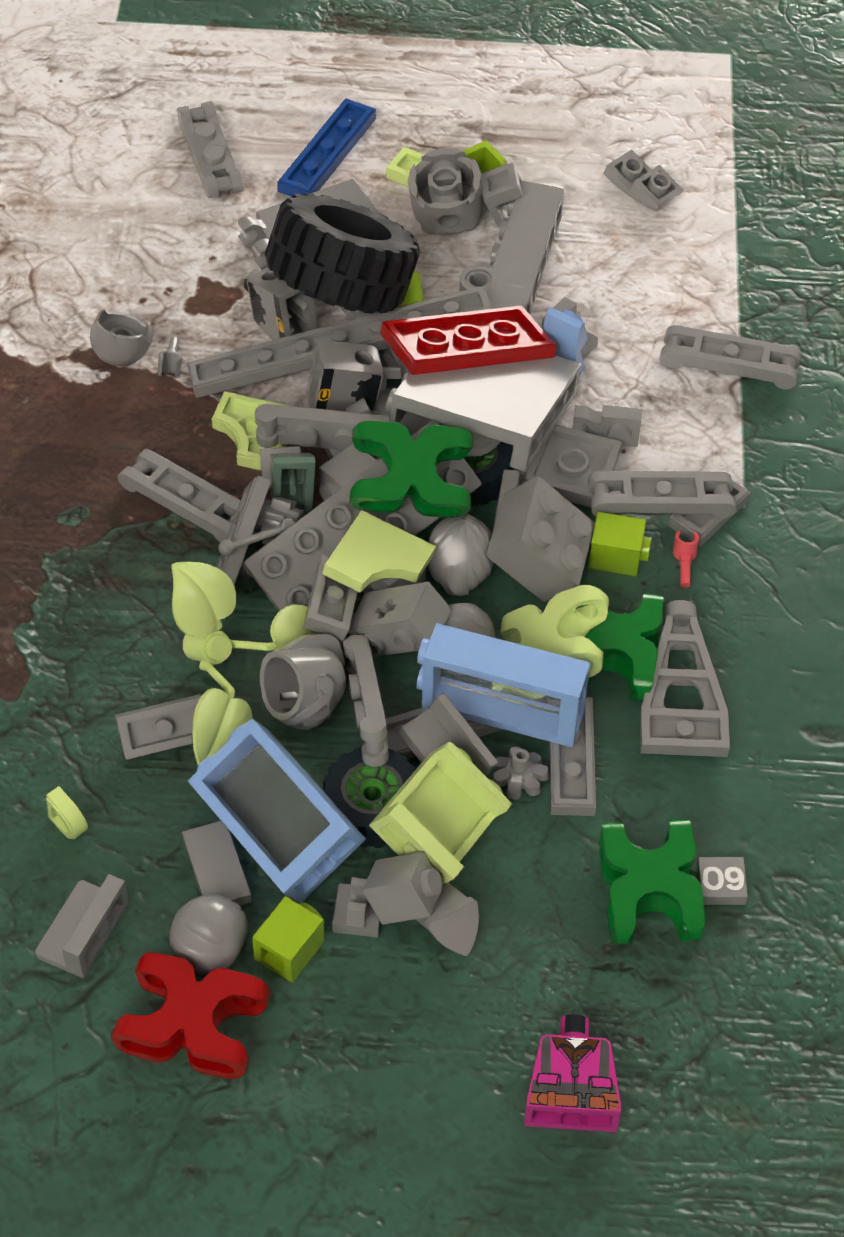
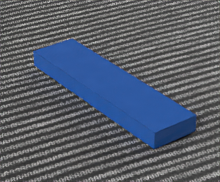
[277,98,376,196]

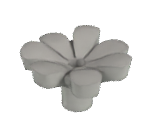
[492,746,549,800]

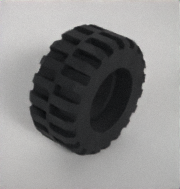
[265,193,420,314]

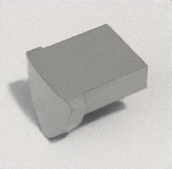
[415,882,479,956]

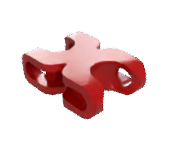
[111,952,271,1079]

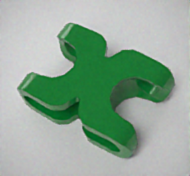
[349,421,473,518]
[577,586,663,701]
[599,819,705,945]

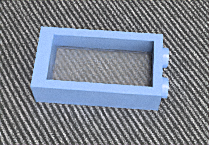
[416,623,591,748]
[188,718,366,903]

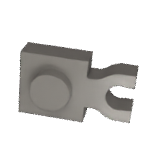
[572,405,642,447]

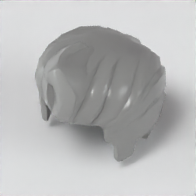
[428,513,494,597]

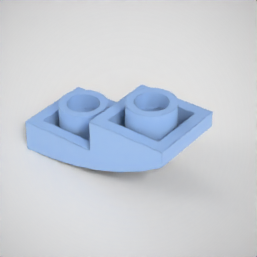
[543,307,588,379]

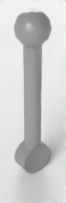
[218,518,296,556]

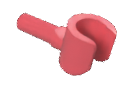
[672,531,699,588]

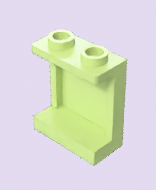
[369,742,512,885]

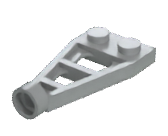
[640,600,730,757]

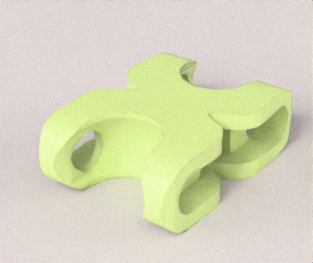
[493,585,609,697]

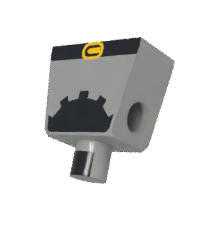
[244,268,318,340]
[306,340,401,412]

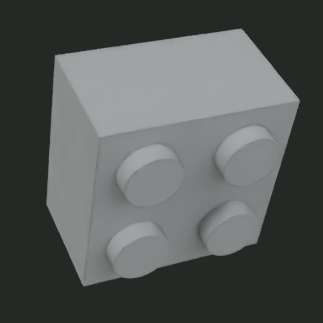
[486,476,595,602]

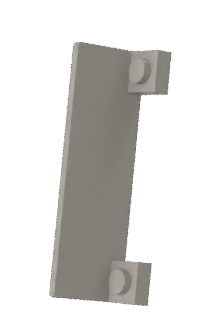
[238,420,481,611]

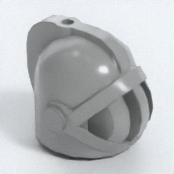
[260,634,347,730]

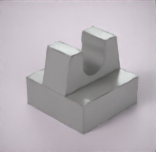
[332,877,381,938]

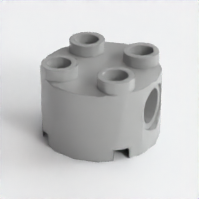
[408,148,484,234]

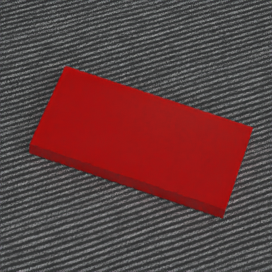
[380,306,557,375]

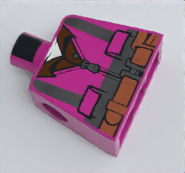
[524,1014,621,1132]

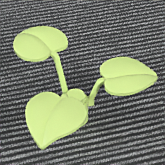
[171,562,321,765]

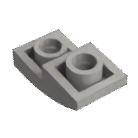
[603,150,683,210]

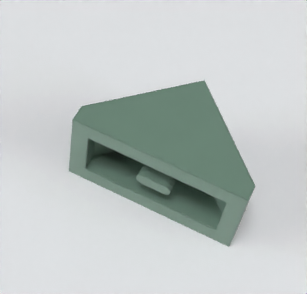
[270,453,315,516]

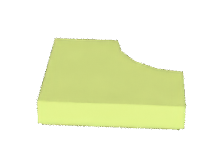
[212,391,290,471]
[322,510,436,592]

